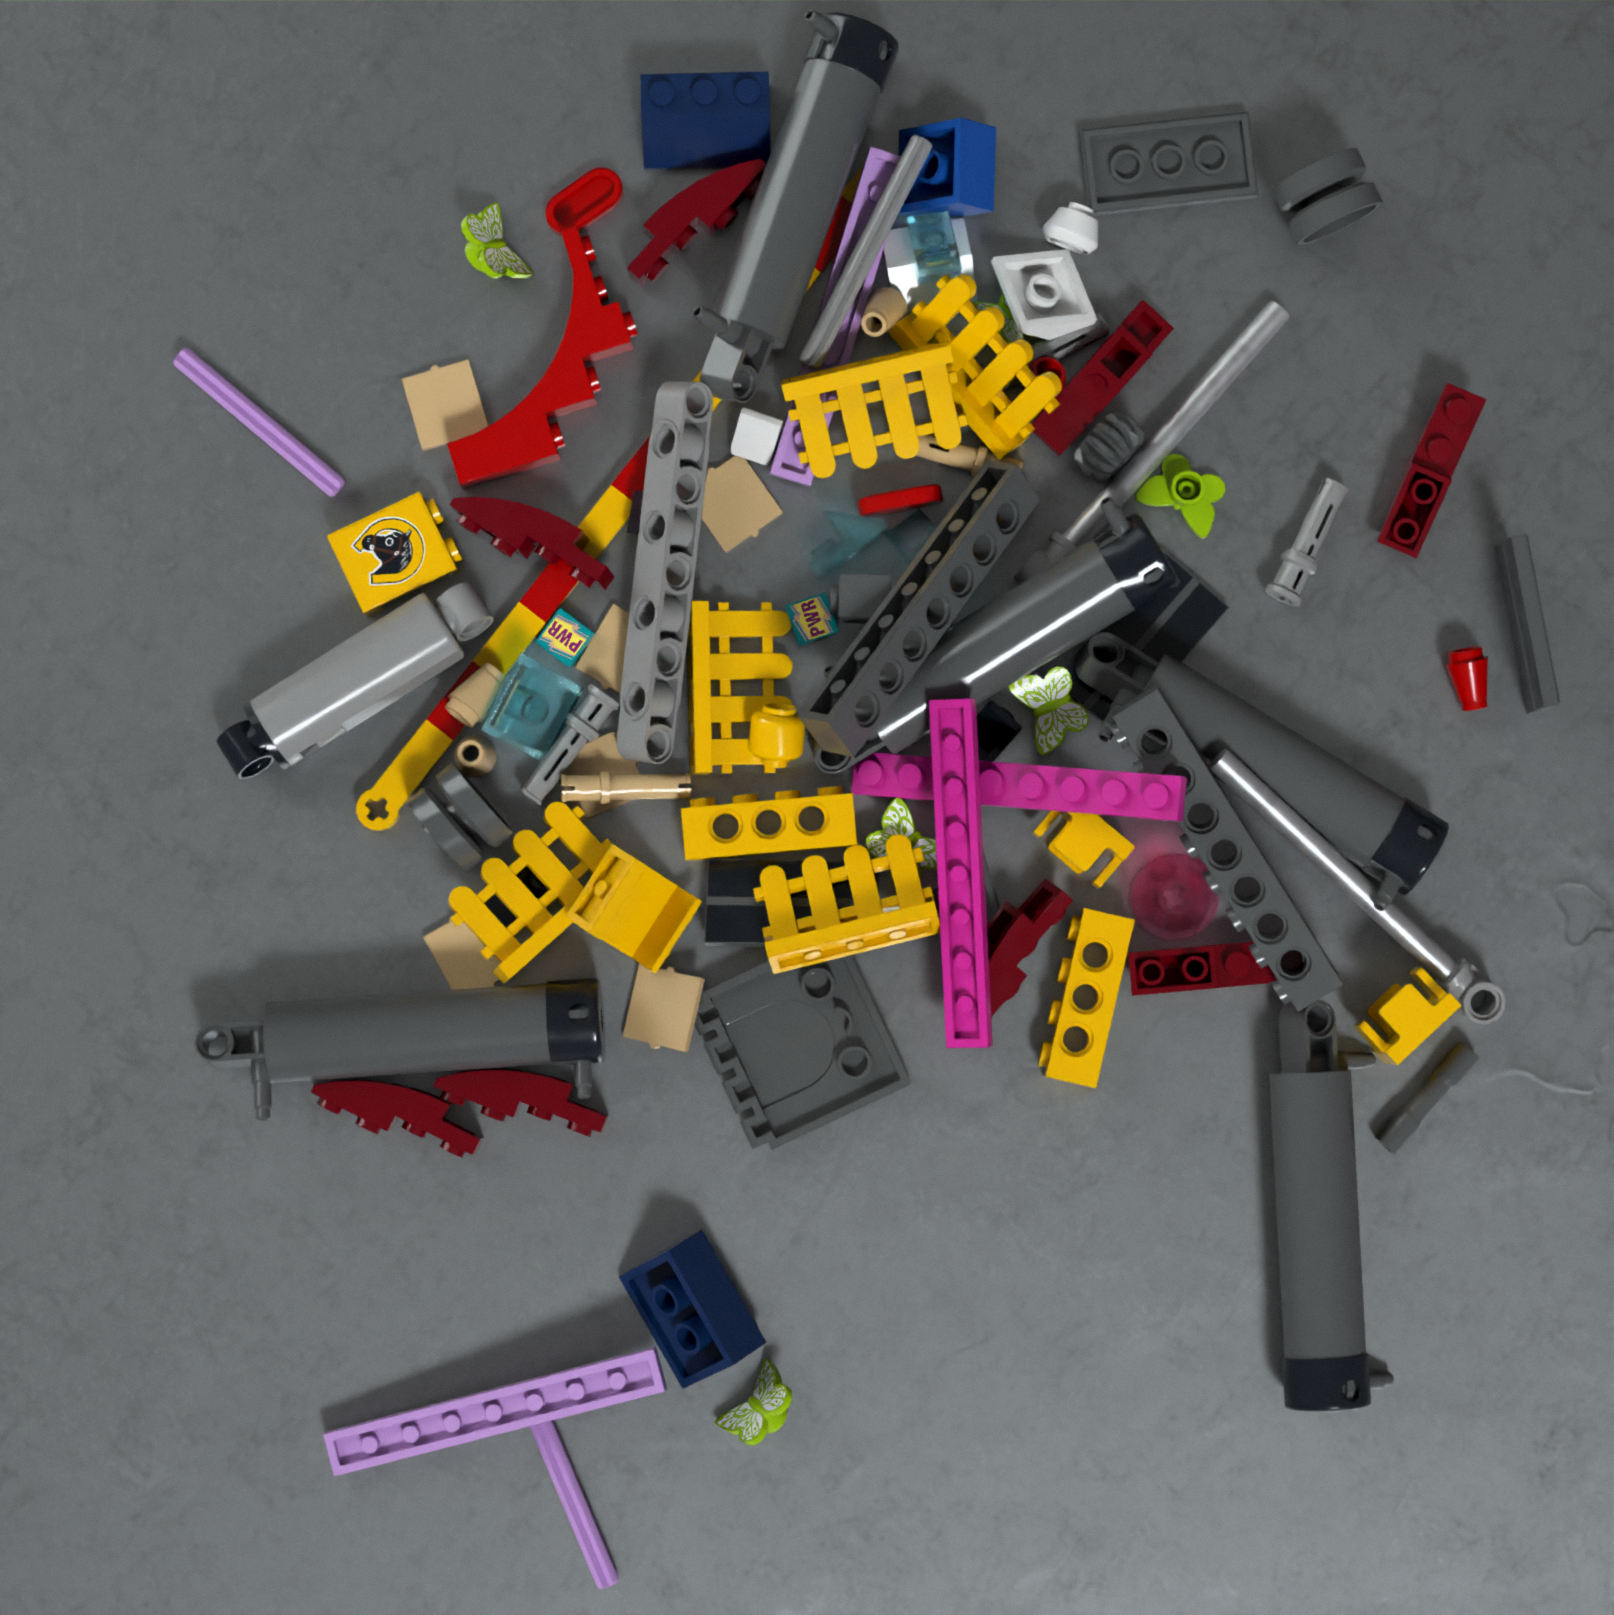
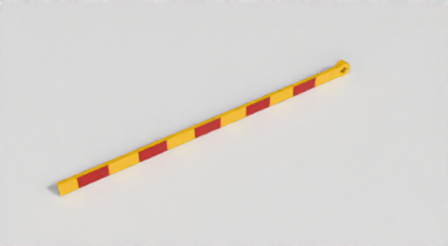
[356,165,863,831]

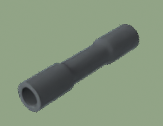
[1375,1042,1480,1155]

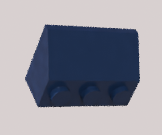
[640,71,771,171]
[619,1230,767,1389]

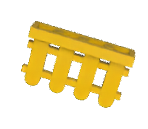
[888,274,1062,461]
[781,340,968,478]
[687,601,793,775]
[448,802,612,984]
[753,834,940,974]

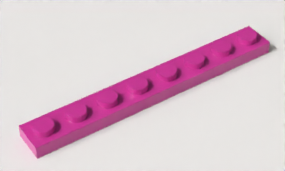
[929,698,993,1048]
[851,753,1187,822]

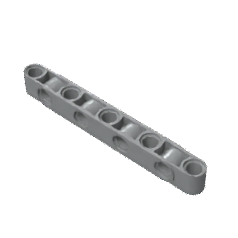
[617,381,713,764]

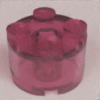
[1128,854,1219,941]

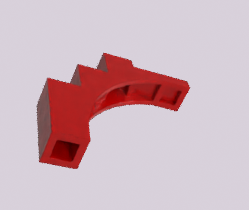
[447,225,638,490]

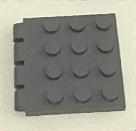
[694,955,912,1150]

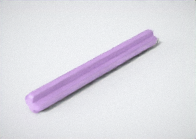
[173,348,345,497]
[529,1420,619,1589]

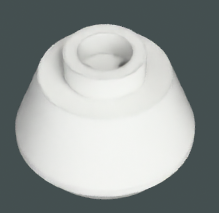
[1042,202,1098,255]

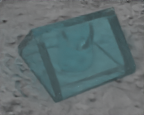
[481,653,584,762]

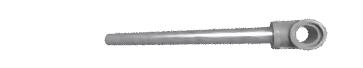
[1013,301,1290,584]
[1209,749,1506,1025]

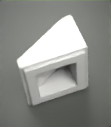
[730,407,783,466]

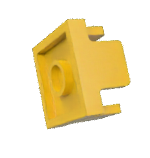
[1031,811,1135,889]
[1353,967,1462,1065]

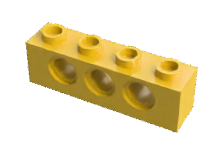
[681,786,857,861]
[1038,908,1135,1088]

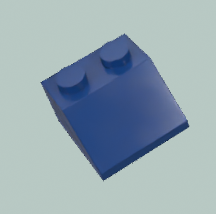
[898,117,996,217]

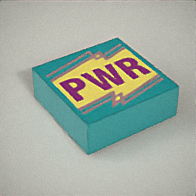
[785,592,839,647]
[535,608,597,667]

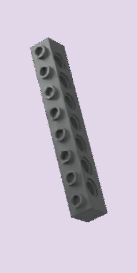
[798,461,1040,757]
[1110,685,1343,1012]

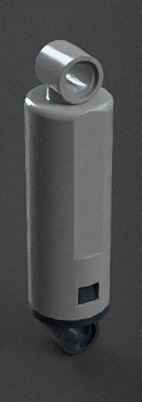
[216,582,493,780]

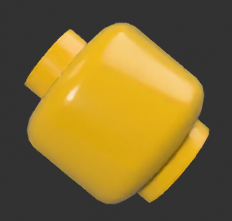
[748,702,806,768]

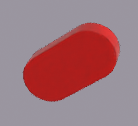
[545,167,623,236]
[857,484,944,518]

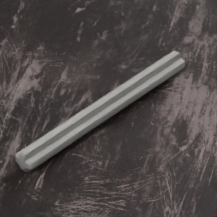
[799,135,932,369]

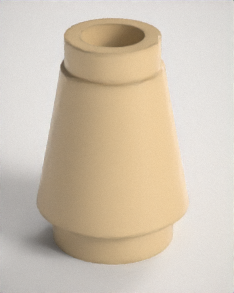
[861,287,908,337]
[445,662,505,728]
[454,735,497,777]

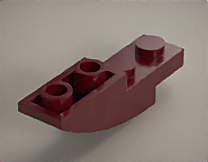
[627,159,767,287]
[1031,300,1174,456]
[1377,382,1487,559]
[449,497,615,590]
[987,879,1073,1019]
[1128,941,1303,996]
[433,1069,609,1137]
[311,1080,484,1158]

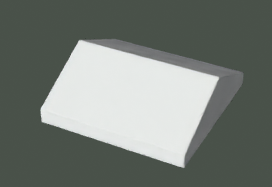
[883,218,978,314]
[991,249,1097,340]

